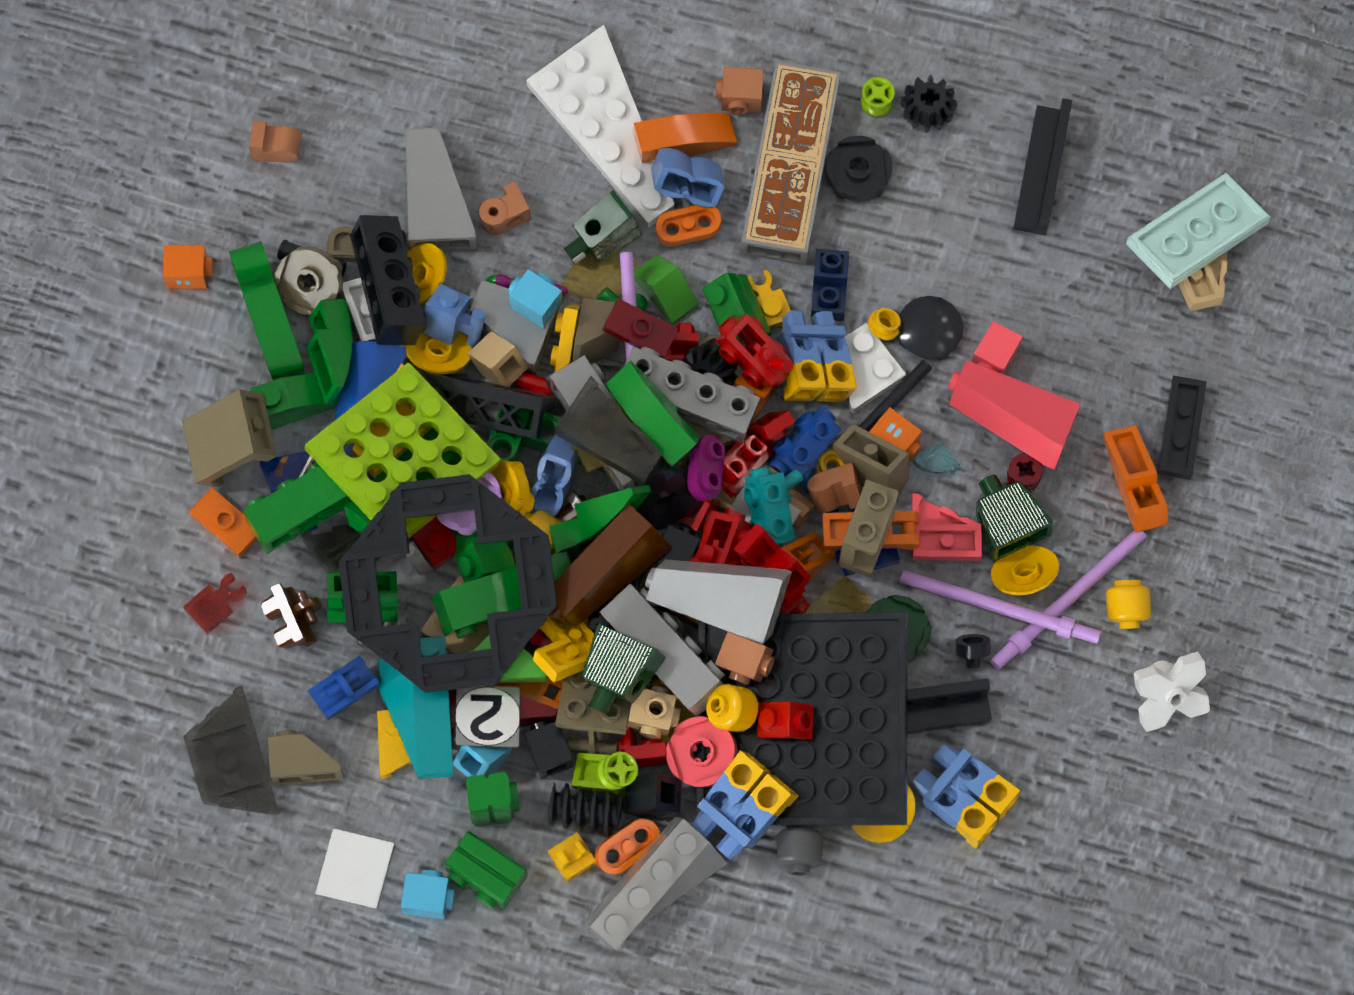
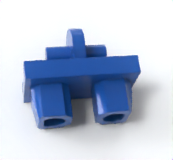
[308,655,380,720]

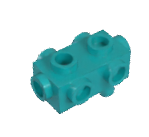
[743,467,803,548]

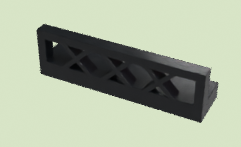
[1013,98,1072,236]
[420,371,556,439]
[908,678,992,734]

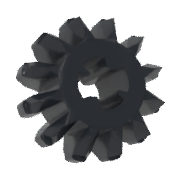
[900,75,957,133]
[682,341,738,386]

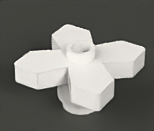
[1134,652,1210,732]

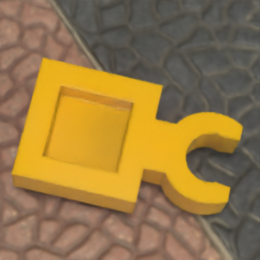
[748,270,791,330]

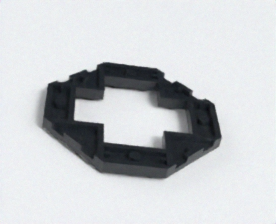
[339,474,558,693]

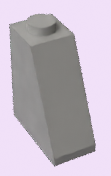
[468,280,558,375]

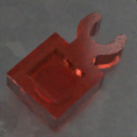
[183,573,247,635]

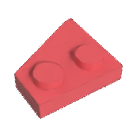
[911,493,982,561]

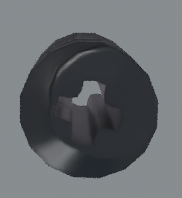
[548,782,624,837]

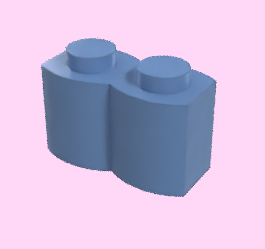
[651,148,725,207]
[531,433,582,516]

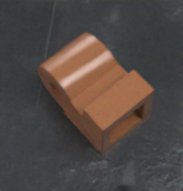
[249,121,302,163]
[479,181,532,235]
[807,462,861,512]

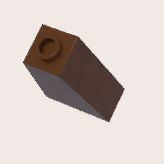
[551,504,672,627]

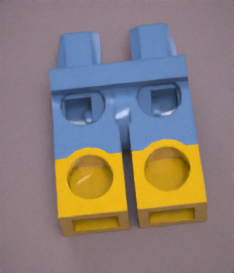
[776,310,857,402]
[912,744,1020,850]
[692,750,799,859]

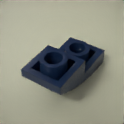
[811,249,849,321]

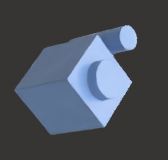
[422,284,485,347]

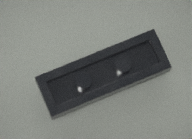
[1157,375,1207,480]

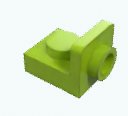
[571,753,626,798]

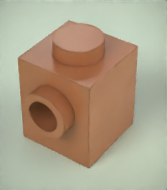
[715,67,763,115]
[715,632,774,685]

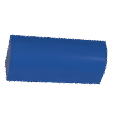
[335,341,406,481]

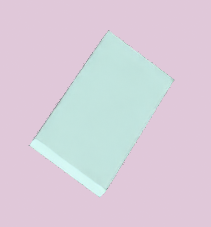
[1126,173,1271,289]

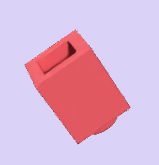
[972,321,1023,374]

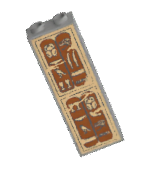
[741,60,841,265]

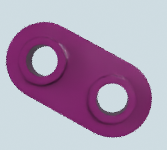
[687,434,725,502]

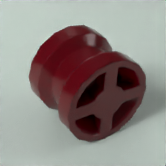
[1006,453,1043,492]

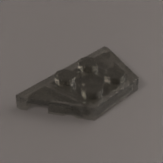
[183,686,280,815]

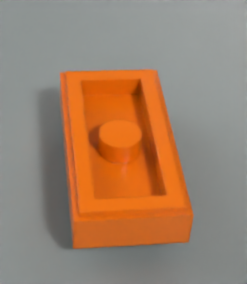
[188,487,257,558]

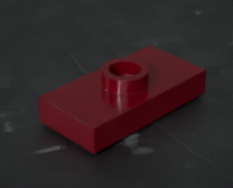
[602,298,678,359]

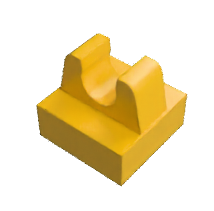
[548,832,596,882]

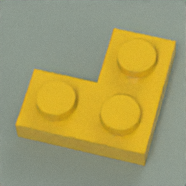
[533,614,594,683]

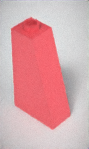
[948,360,1080,470]

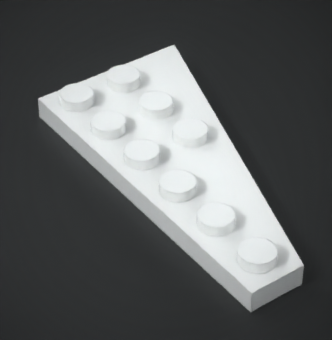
[526,25,674,228]

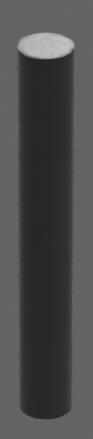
[858,360,932,432]

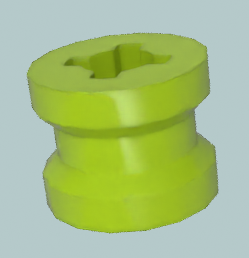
[861,77,895,118]
[596,751,638,791]

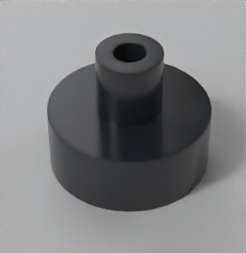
[955,634,990,668]

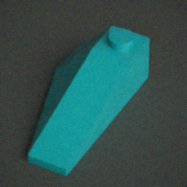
[378,636,454,779]

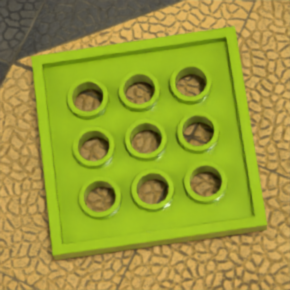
[304,362,501,539]

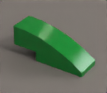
[306,299,352,405]
[606,360,700,466]
[549,485,651,553]

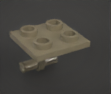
[556,671,631,755]

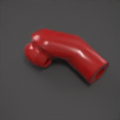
[512,372,553,396]

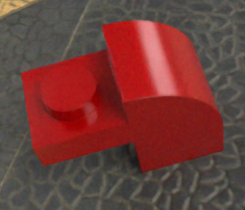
[733,523,812,603]

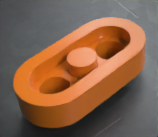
[656,205,721,247]
[594,818,660,875]

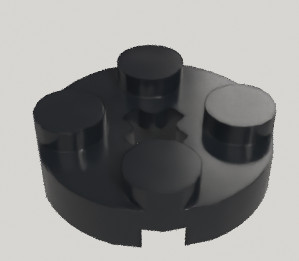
[825,136,892,202]
[634,463,700,530]

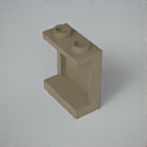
[182,389,277,487]
[839,479,899,578]

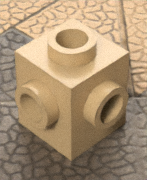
[627,686,681,739]

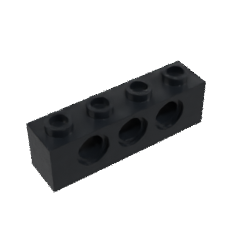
[350,215,427,345]

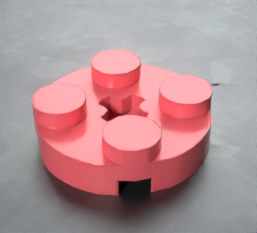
[666,716,738,788]

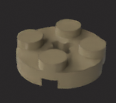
[275,246,343,315]

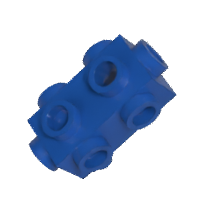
[767,406,842,493]

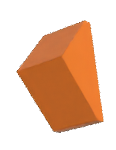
[781,531,838,586]

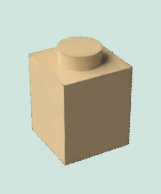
[467,331,529,387]

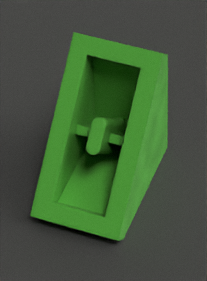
[634,255,699,325]

